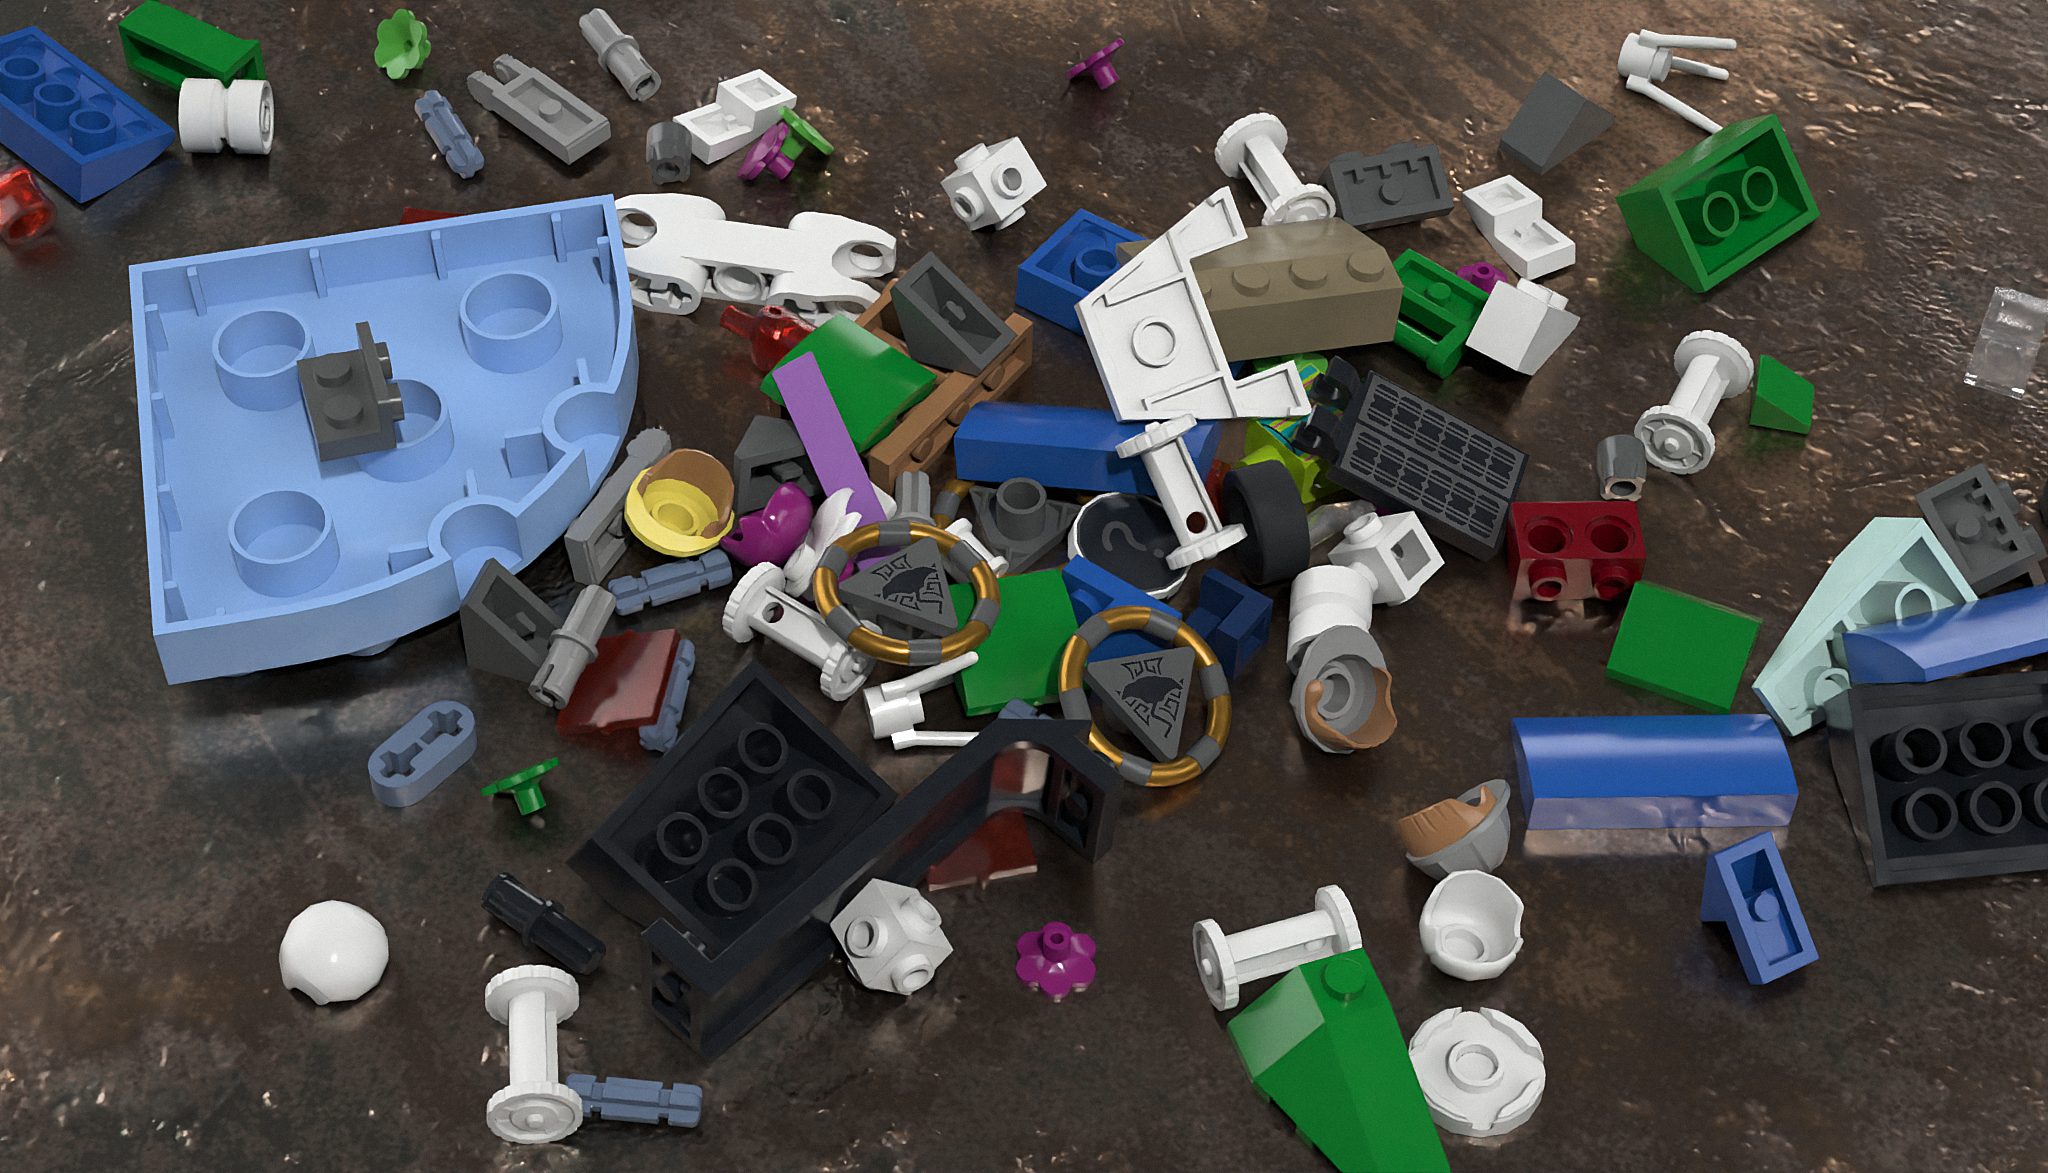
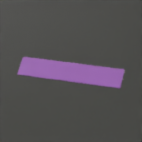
[772,352,901,572]

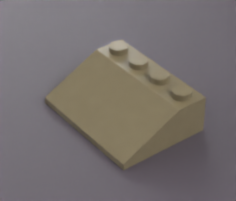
[1115,217,1404,362]

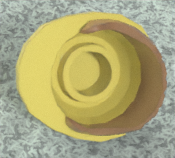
[624,448,734,559]

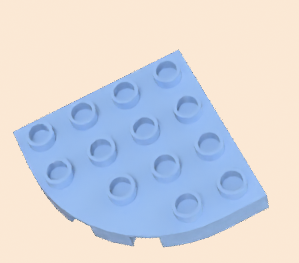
[129,194,639,685]

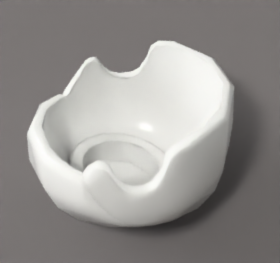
[1419,869,1524,981]
[279,900,389,1005]

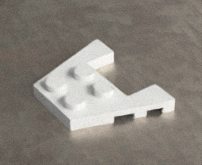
[1074,186,1312,422]

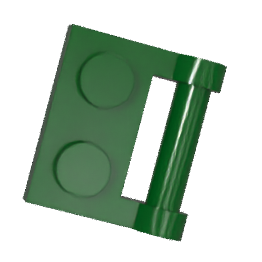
[1390,248,1490,379]

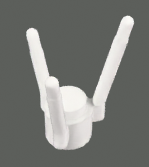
[1617,29,1737,135]
[863,651,980,750]

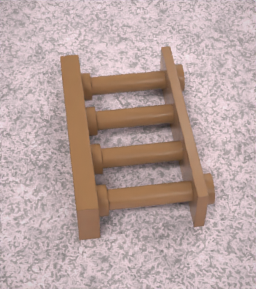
[770,261,1033,501]

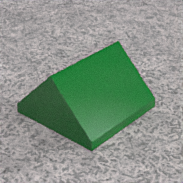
[1604,579,1765,715]

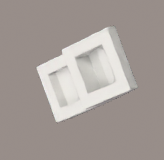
[673,69,797,165]
[1462,175,1575,280]

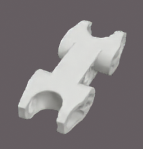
[615,193,896,333]

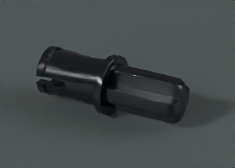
[481,872,606,975]

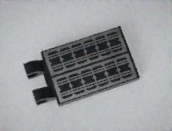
[1289,356,1530,562]

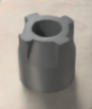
[646,121,692,185]
[1596,435,1647,501]

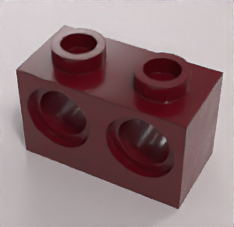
[1503,501,1647,601]

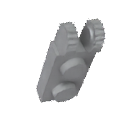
[466,53,611,165]
[564,427,672,585]

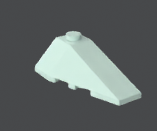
[1752,517,1979,736]

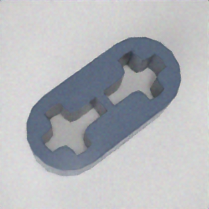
[368,700,478,808]

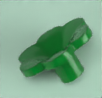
[479,756,560,816]

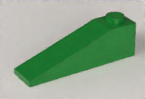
[1227,947,1452,1173]

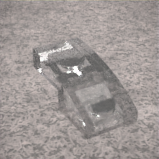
[1963,285,2048,400]

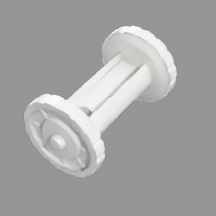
[1215,113,1336,226]
[1634,330,1754,474]
[1115,412,1247,570]
[722,562,883,701]
[1192,885,1362,1011]
[485,965,583,1144]

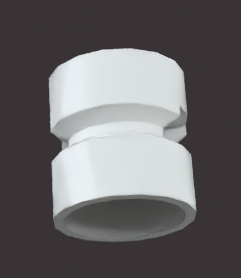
[178,78,274,154]
[1286,565,1373,676]

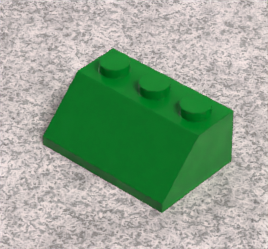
[1615,113,1821,293]

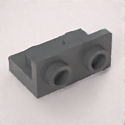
[1317,141,1454,232]
[296,321,405,462]
[1914,462,2048,596]

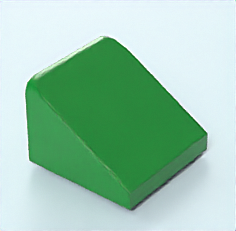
[1749,354,1814,434]

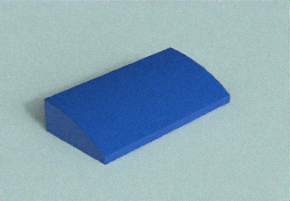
[0,26,175,203]
[1015,208,1247,379]
[954,400,1224,496]
[1842,583,2048,683]
[1510,714,1799,830]

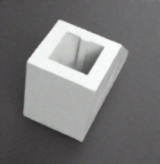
[1465,277,1580,376]

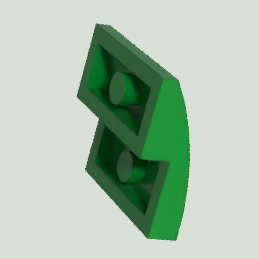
[759,313,937,454]
[948,569,1092,717]

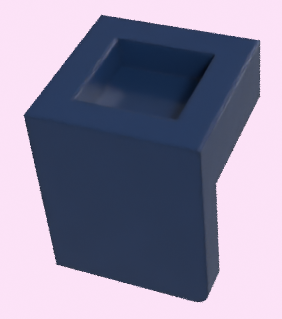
[1184,567,1273,681]

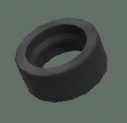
[1222,460,1311,585]

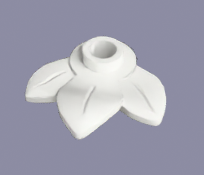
[783,488,862,602]

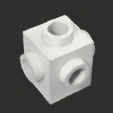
[940,136,1047,231]
[1328,511,1445,607]
[829,878,953,996]

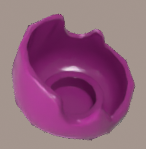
[719,481,813,568]

